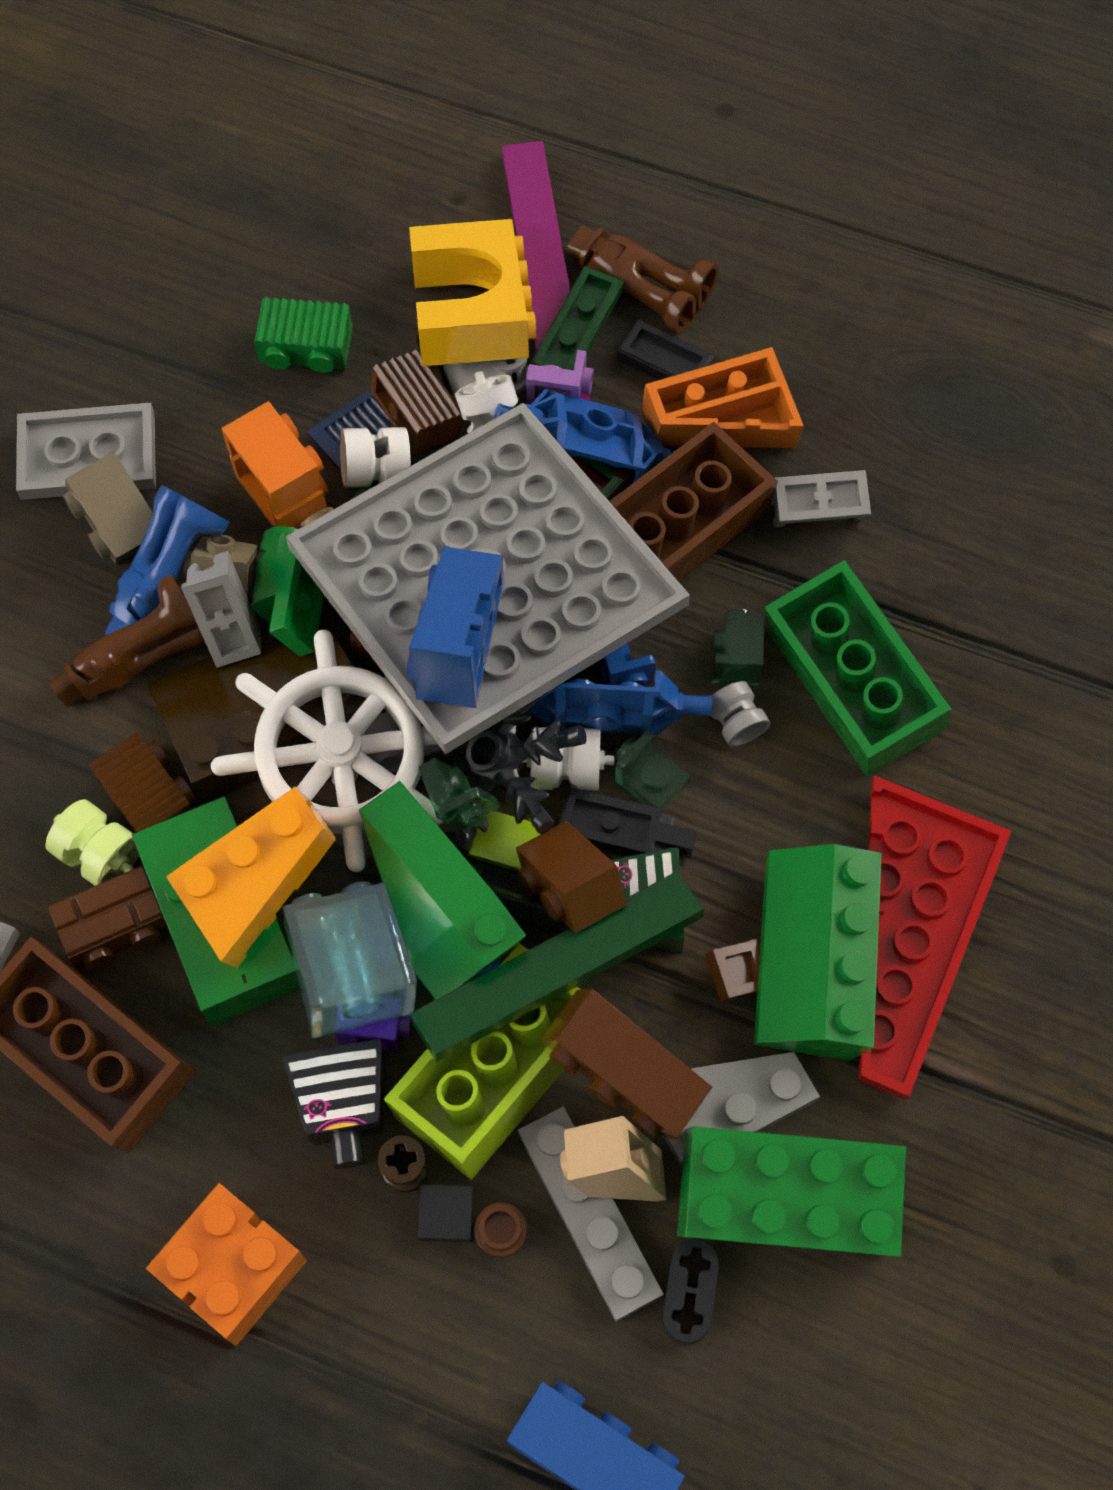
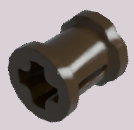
[378,1136,428,1193]

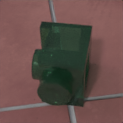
[712,609,764,685]

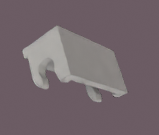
[770,470,871,528]
[181,551,261,668]

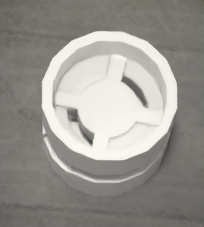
[340,427,411,488]

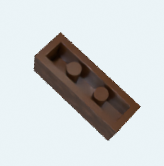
[541,989,712,1140]

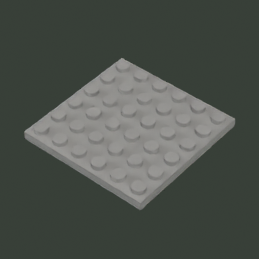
[286,403,690,754]

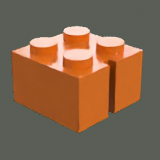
[221,401,329,529]
[146,1183,307,1346]

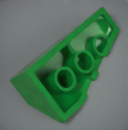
[359,781,526,1000]

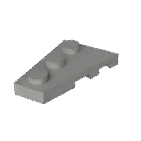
[664,1052,820,1169]

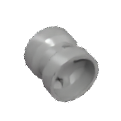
[711,681,771,747]

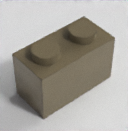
[62,451,153,565]

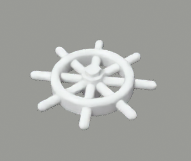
[211,630,445,872]

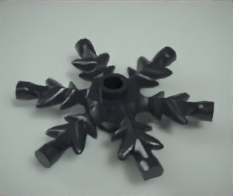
[415,697,587,851]

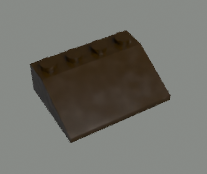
[147,613,367,804]

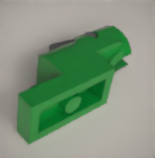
[249,526,324,657]

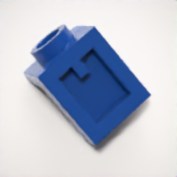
[597,643,656,687]

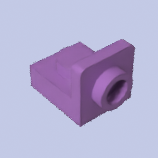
[526,350,594,405]

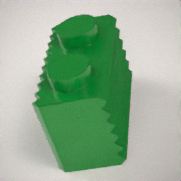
[254,297,352,373]

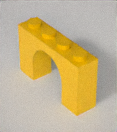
[409,219,537,366]

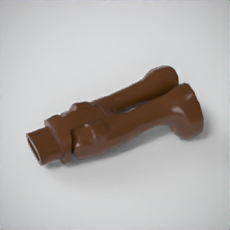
[566,226,719,333]
[49,573,206,708]

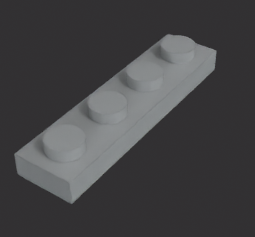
[518,1106,664,1322]

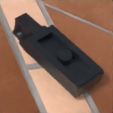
[559,788,696,859]

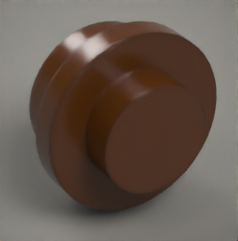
[474,1203,527,1258]

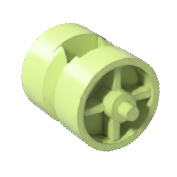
[46,799,139,886]

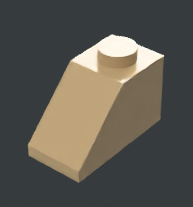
[560,1116,667,1202]

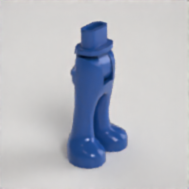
[104,485,230,635]

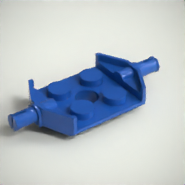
[494,389,676,484]
[528,670,712,737]

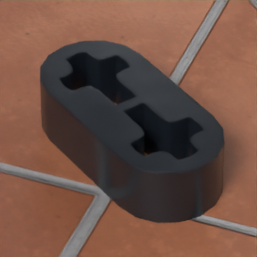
[662,1239,719,1345]

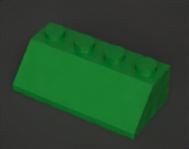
[754,844,882,1061]

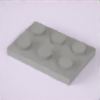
[16,402,156,500]

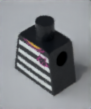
[283,1039,386,1169]

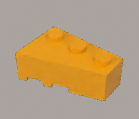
[166,787,336,969]

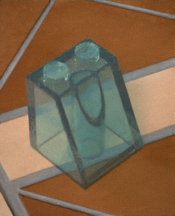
[283,882,417,1038]

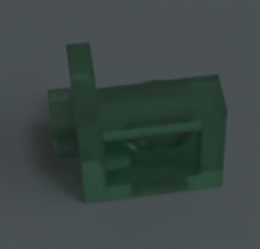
[615,730,690,809]
[419,758,500,830]

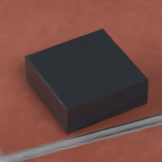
[417,1185,474,1242]

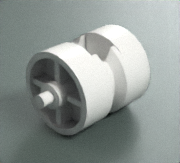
[455,371,518,434]
[523,727,614,791]

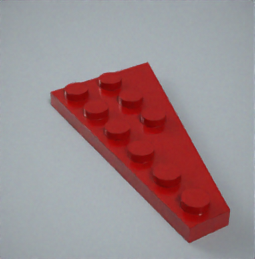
[858,775,1012,1101]

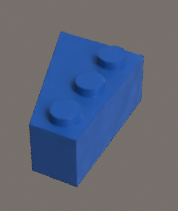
[407,547,504,708]

